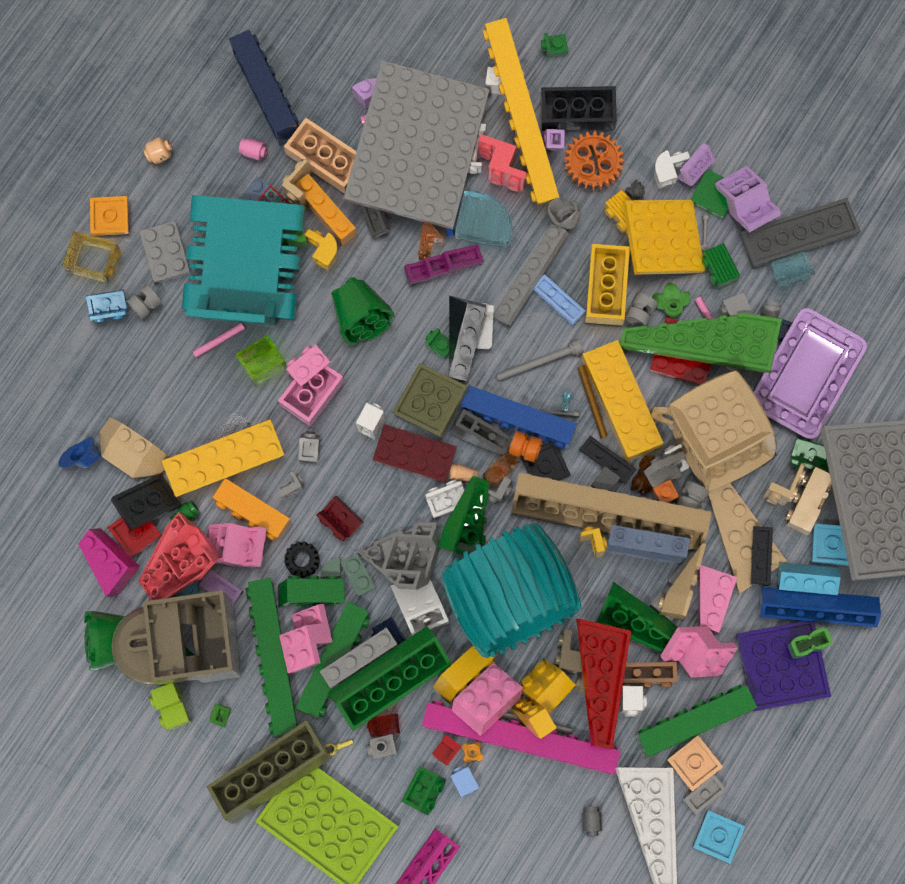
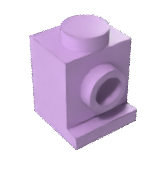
[541,129,565,151]

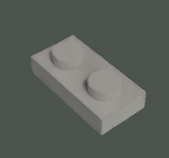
[683,775,727,815]

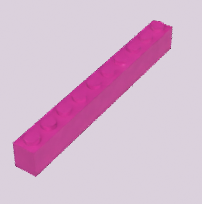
[422,700,621,775]

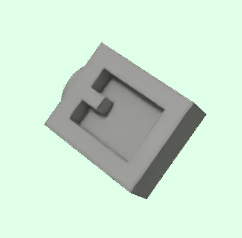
[298,431,321,462]
[278,470,304,501]

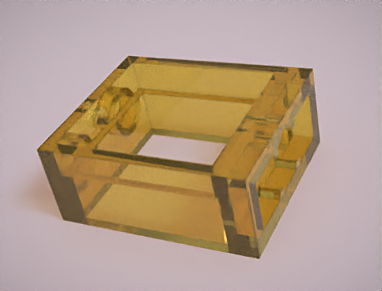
[62,231,121,283]

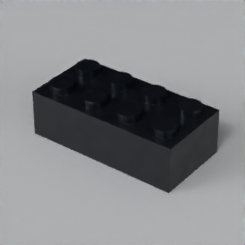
[540,86,617,131]

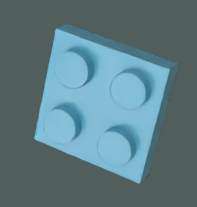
[811,523,849,566]
[692,810,745,864]

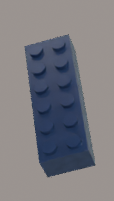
[229,30,299,146]

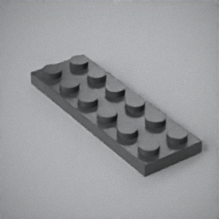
[741,198,861,268]

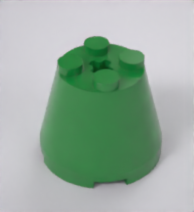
[331,277,395,345]
[84,611,125,671]

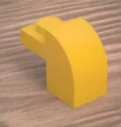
[304,229,338,271]

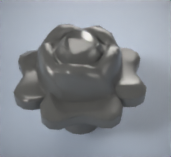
[625,180,645,200]

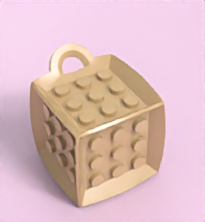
[651,370,777,491]

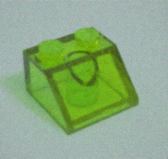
[235,335,287,386]

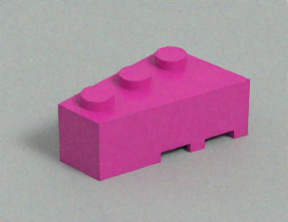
[78,528,140,597]

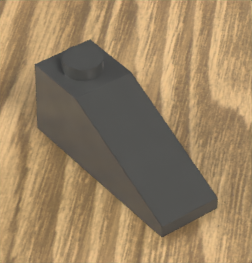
[449,409,513,455]

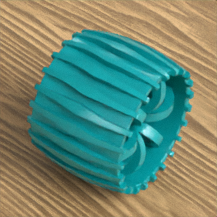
[441,523,582,658]

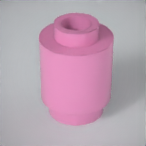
[239,138,268,161]

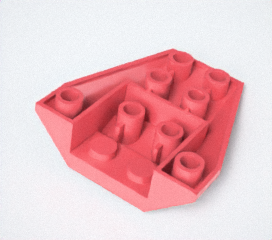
[138,512,219,600]

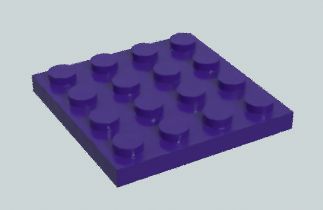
[736,621,831,712]

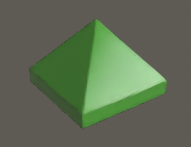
[209,703,231,727]

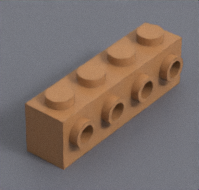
[623,662,677,688]

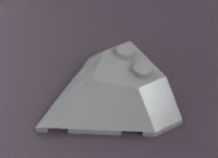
[356,522,439,590]

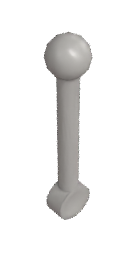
[701,214,710,252]
[540,409,580,418]

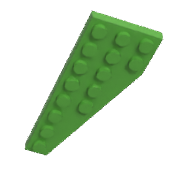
[620,313,782,373]

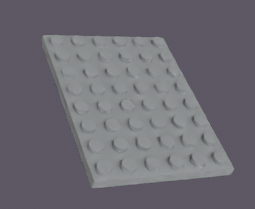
[343,60,490,229]
[820,420,905,581]

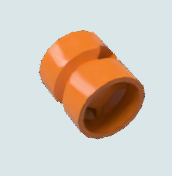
[509,431,543,463]

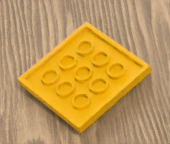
[623,200,705,275]

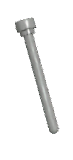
[496,339,584,380]

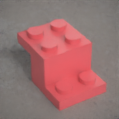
[478,134,527,192]

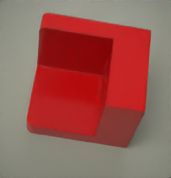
[432,735,462,766]

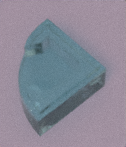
[560,393,571,412]

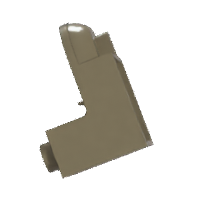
[112,590,241,686]

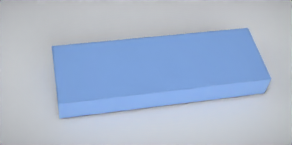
[533,274,586,326]

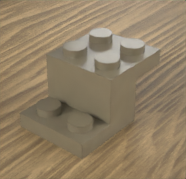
[554,629,585,697]

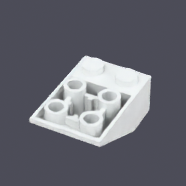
[391,580,449,636]

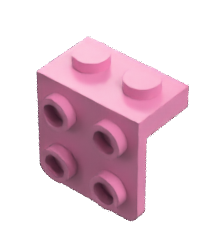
[286,345,331,387]

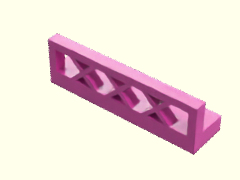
[396,829,460,884]

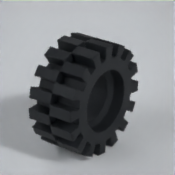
[284,541,320,578]

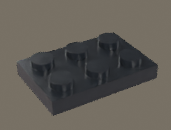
[111,474,181,532]

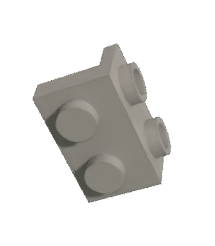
[644,451,687,488]

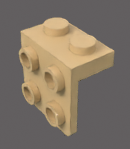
[282,158,312,207]
[763,463,806,506]

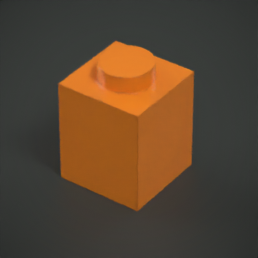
[651,480,679,504]

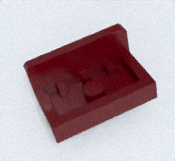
[316,496,364,541]

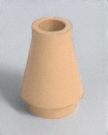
[449,463,478,482]

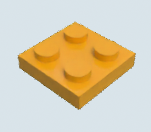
[90,196,129,236]

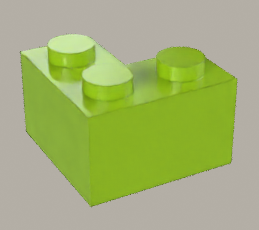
[149,683,192,731]

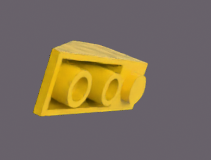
[511,698,557,739]

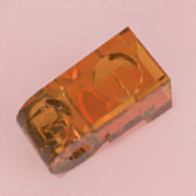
[482,452,519,490]

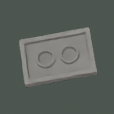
[139,221,191,284]

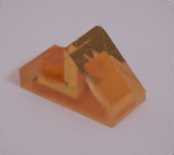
[418,222,444,260]

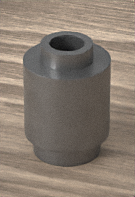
[582,807,602,836]

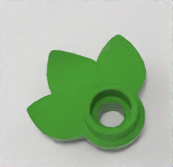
[652,283,690,318]

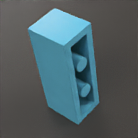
[777,562,841,595]

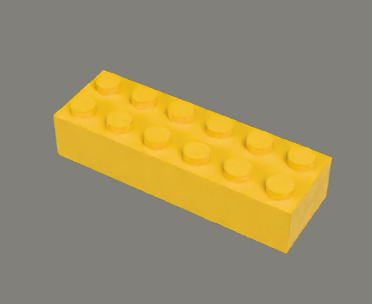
[581,340,664,462]
[162,418,284,497]

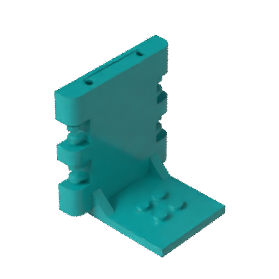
[182,195,306,325]

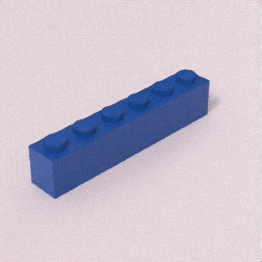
[461,385,577,449]
[759,587,881,628]

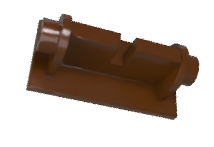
[630,455,656,496]

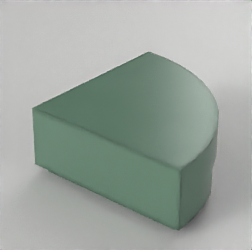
[321,557,341,578]

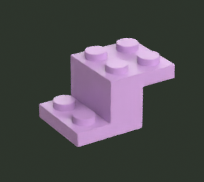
[715,166,781,232]

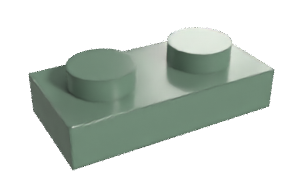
[341,554,376,597]

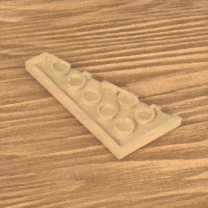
[707,483,787,594]

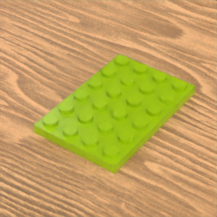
[255,768,399,884]

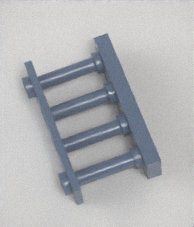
[606,525,690,565]

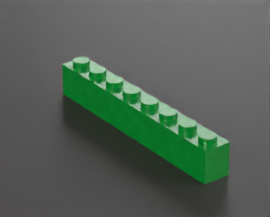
[245,578,298,738]

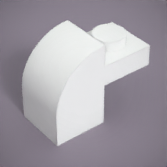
[654,150,690,189]

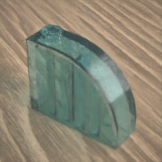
[455,190,512,248]

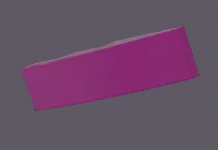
[404,244,484,285]

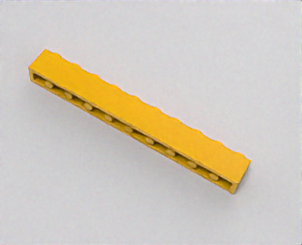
[482,18,559,206]

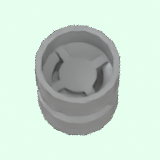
[126,284,162,319]
[625,293,658,327]
[675,481,709,509]

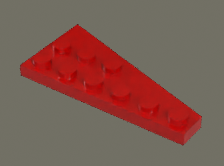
[576,618,631,749]

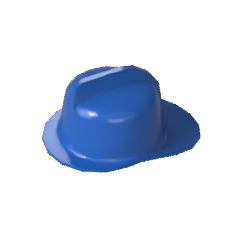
[58,437,101,468]

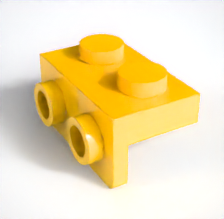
[578,526,607,558]

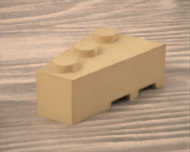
[785,467,832,535]

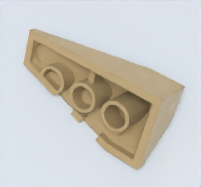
[657,543,706,621]

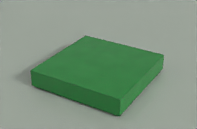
[690,169,728,219]

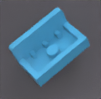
[86,290,128,322]

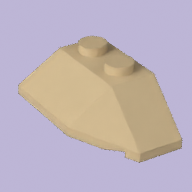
[99,417,169,479]

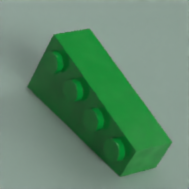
[596,582,678,652]

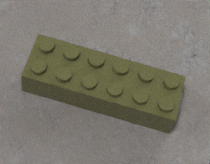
[206,720,332,824]

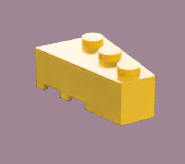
[433,646,498,704]

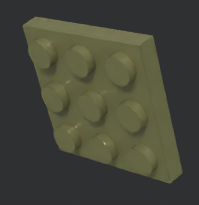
[392,363,469,438]

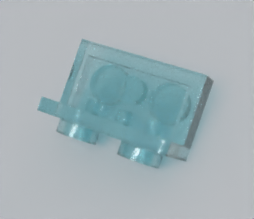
[769,250,815,287]

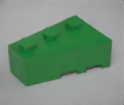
[278,576,345,608]

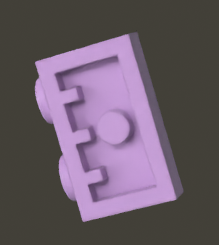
[678,143,715,186]

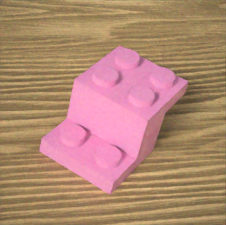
[207,523,266,568]
[279,604,333,674]
[660,626,738,678]

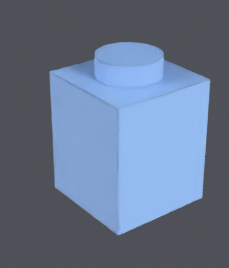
[450,765,479,798]

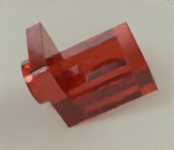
[367,714,400,737]

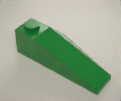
[438,476,489,556]

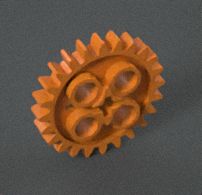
[564,131,624,191]

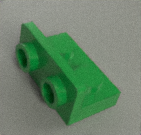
[401,766,446,815]

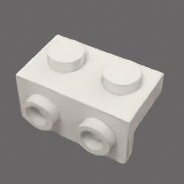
[425,480,464,519]

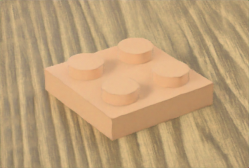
[667,736,723,792]

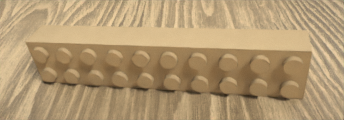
[511,473,711,551]

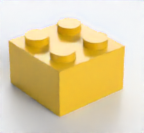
[520,658,576,714]

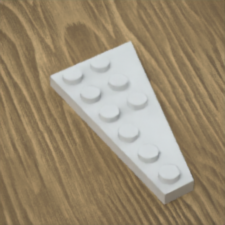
[615,767,677,884]

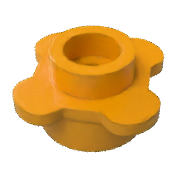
[462,742,483,763]

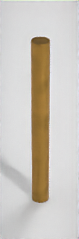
[577,365,608,439]

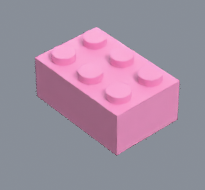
[278,366,344,427]
[452,663,523,736]

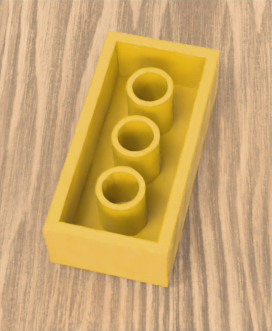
[585,244,630,326]

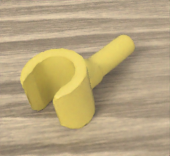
[326,739,353,755]

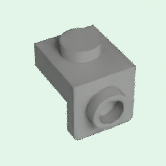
[488,476,513,504]

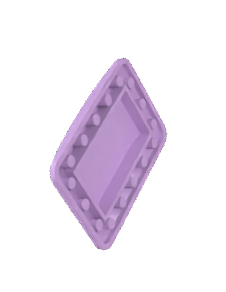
[753,308,867,439]

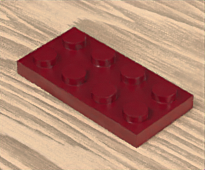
[372,424,457,484]

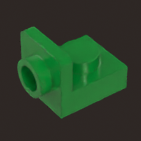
[541,33,568,57]
[425,328,449,360]

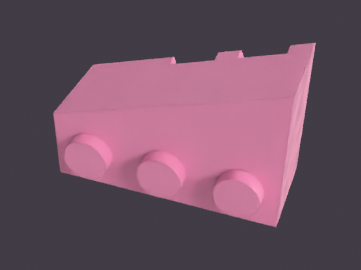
[697,565,737,635]

